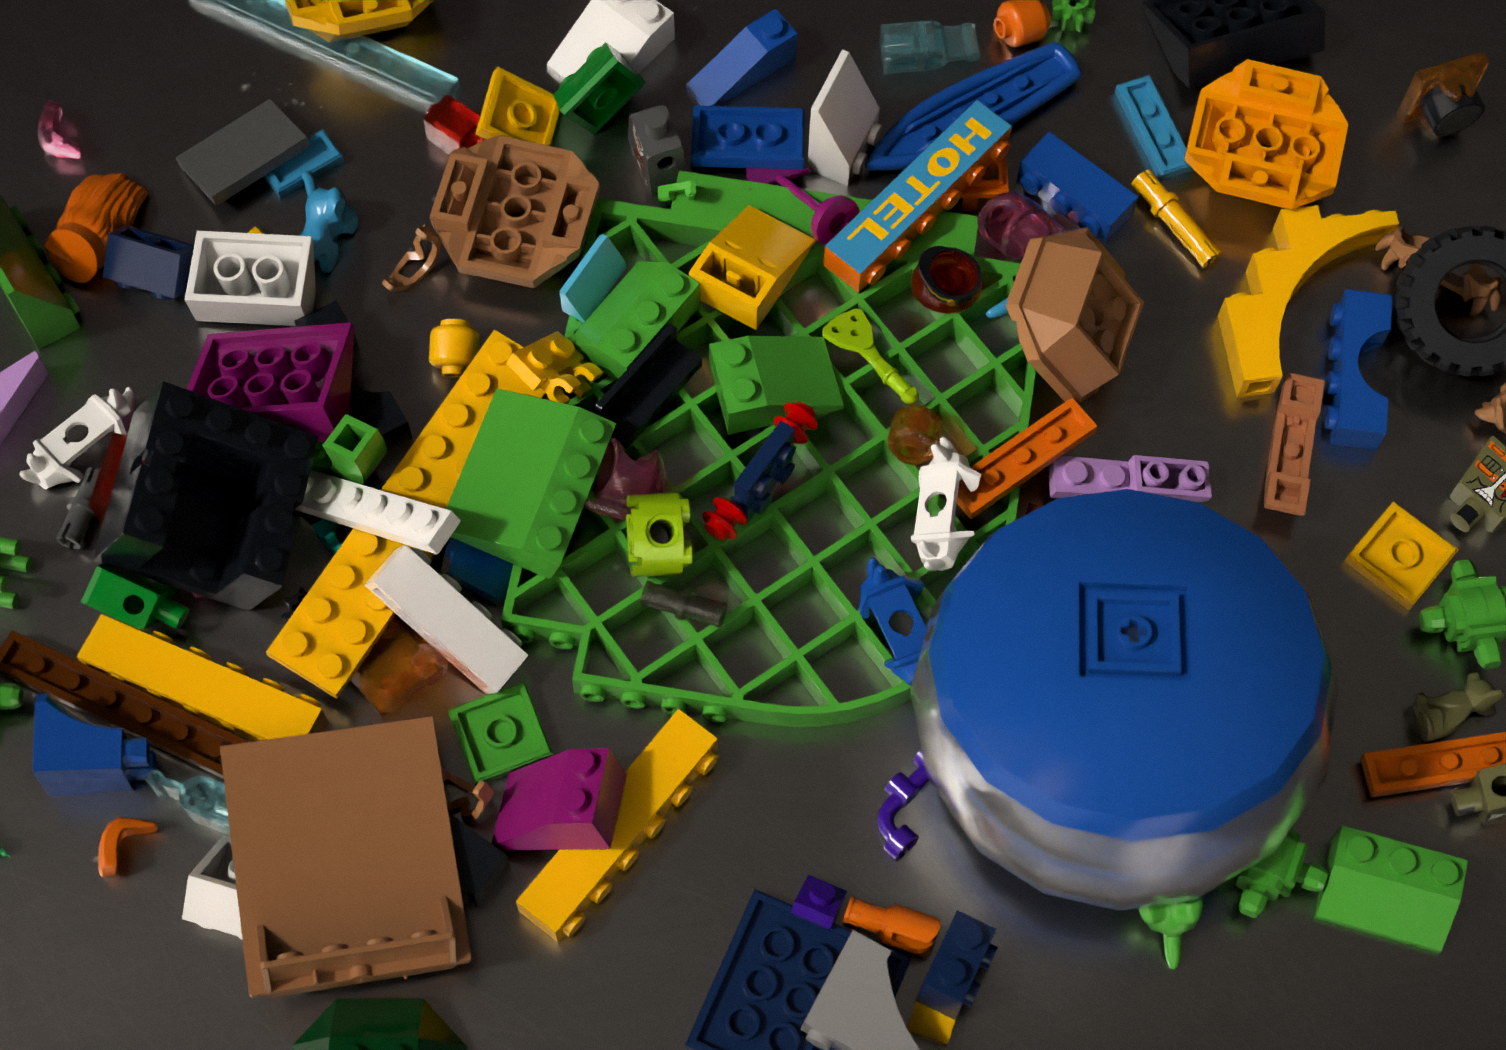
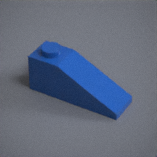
[686,9,798,106]

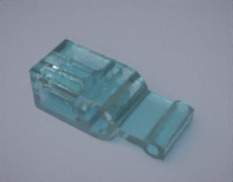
[879,21,980,74]
[145,770,230,835]

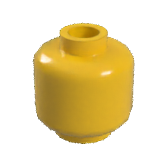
[429,319,481,378]

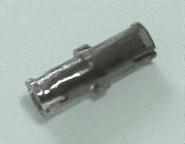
[640,581,727,628]

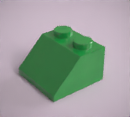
[553,42,647,135]

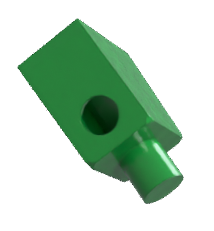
[81,564,190,630]

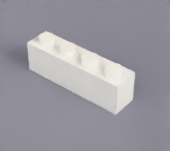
[364,545,528,694]

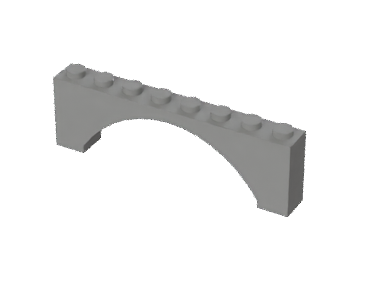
[800,930,920,1050]

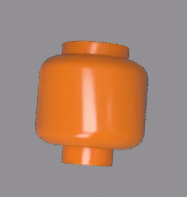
[994,0,1051,48]

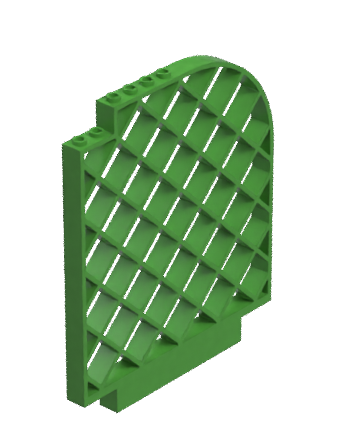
[501,170,1036,727]

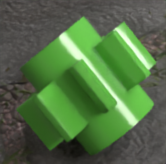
[1051,0,1096,32]

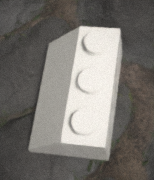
[184,231,316,326]
[182,835,242,939]

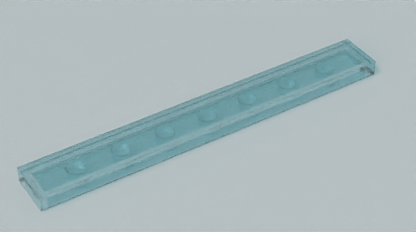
[190,0,459,113]

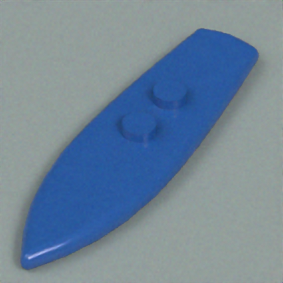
[865,42,1082,171]

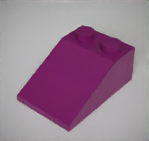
[491,748,627,850]

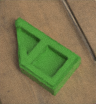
[658,180,696,207]

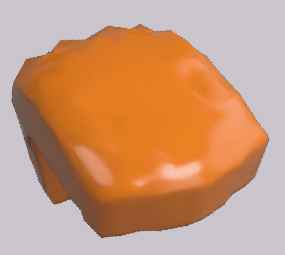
[98,817,158,877]

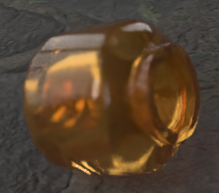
[887,405,943,465]

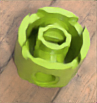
[626,492,692,577]

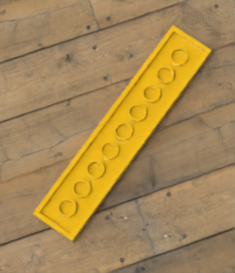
[266,330,547,699]

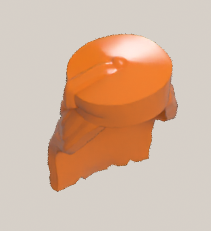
[43,172,149,283]

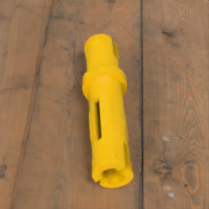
[1131,169,1222,268]

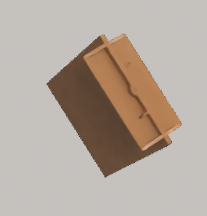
[220,716,471,998]

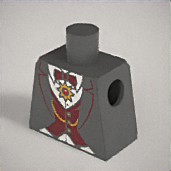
[628,105,685,197]

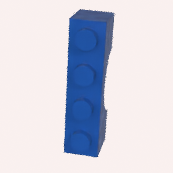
[1325,289,1392,450]

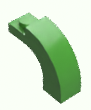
[311,414,387,485]

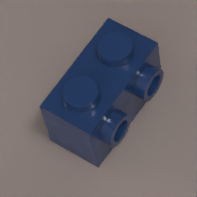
[103,225,194,300]
[915,910,998,1020]

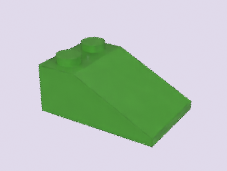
[709,335,844,435]

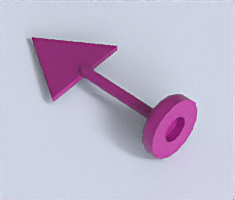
[745,167,860,246]

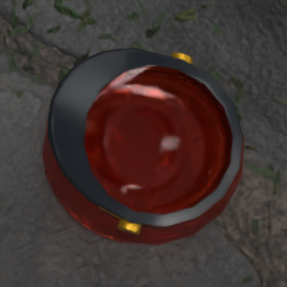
[911,246,982,313]

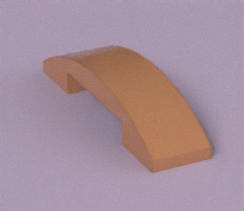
[1264,372,1325,517]

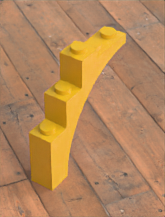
[1218,205,1399,398]

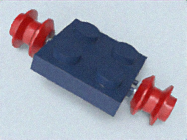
[702,402,818,541]

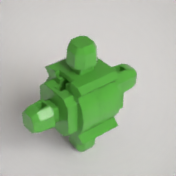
[1418,559,1506,669]
[1235,811,1329,918]

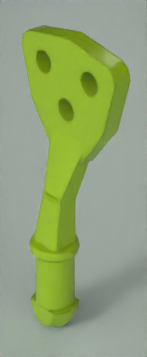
[822,308,919,405]

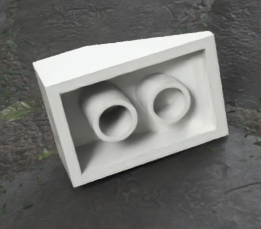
[547,0,675,80]
[807,49,883,186]

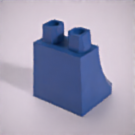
[32,693,156,797]

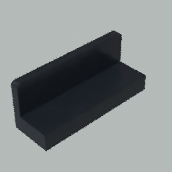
[594,323,702,449]

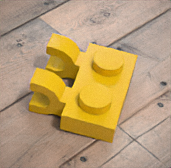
[506,331,604,404]

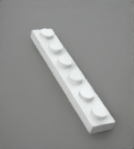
[295,470,461,555]

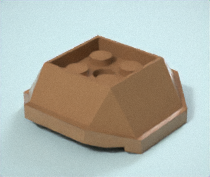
[430,136,600,288]
[1006,227,1144,404]

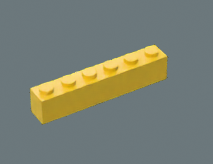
[76,614,328,742]
[516,709,719,943]

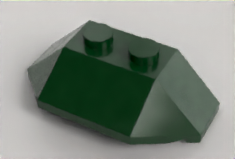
[292,998,468,1050]

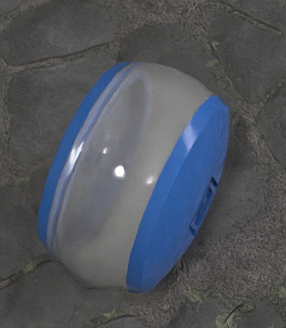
[910,489,1339,910]

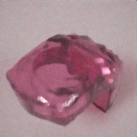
[37,100,82,159]

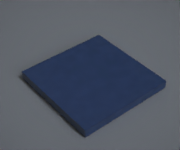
[685,889,912,1050]

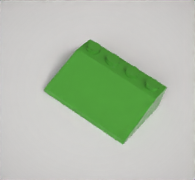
[0,195,81,350]
[446,388,616,579]

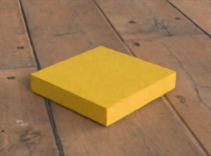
[475,67,560,146]
[1344,501,1459,610]

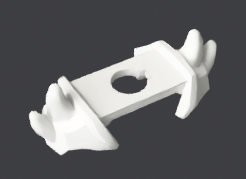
[19,386,135,489]
[911,437,981,571]

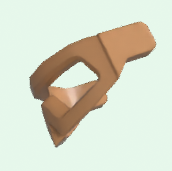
[382,224,442,292]
[441,767,495,822]

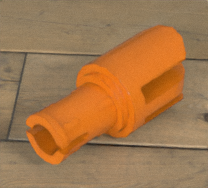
[843,896,941,958]

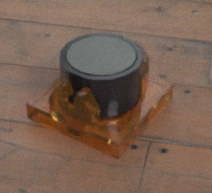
[1396,52,1490,137]

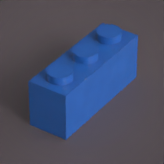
[1017,132,1138,245]

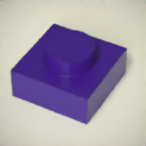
[791,875,847,930]

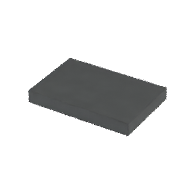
[176,99,311,206]

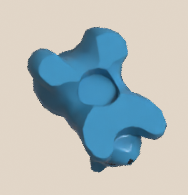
[299,171,358,273]

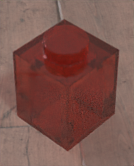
[423,94,484,154]

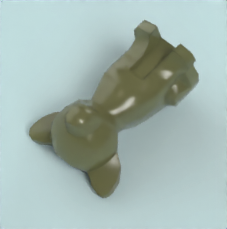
[1413,672,1505,742]

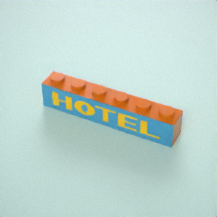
[824,100,1012,293]

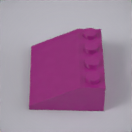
[187,322,355,442]

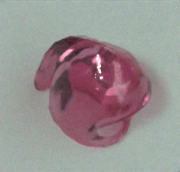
[977,192,1066,260]
[584,437,668,520]

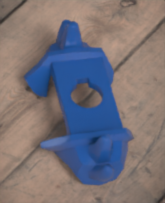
[858,557,935,688]

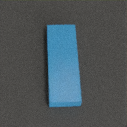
[1114,75,1194,181]

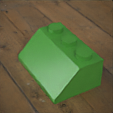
[569,261,700,381]
[1314,825,1468,953]

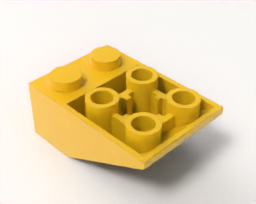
[689,205,816,330]

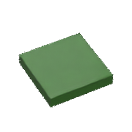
[447,681,553,786]

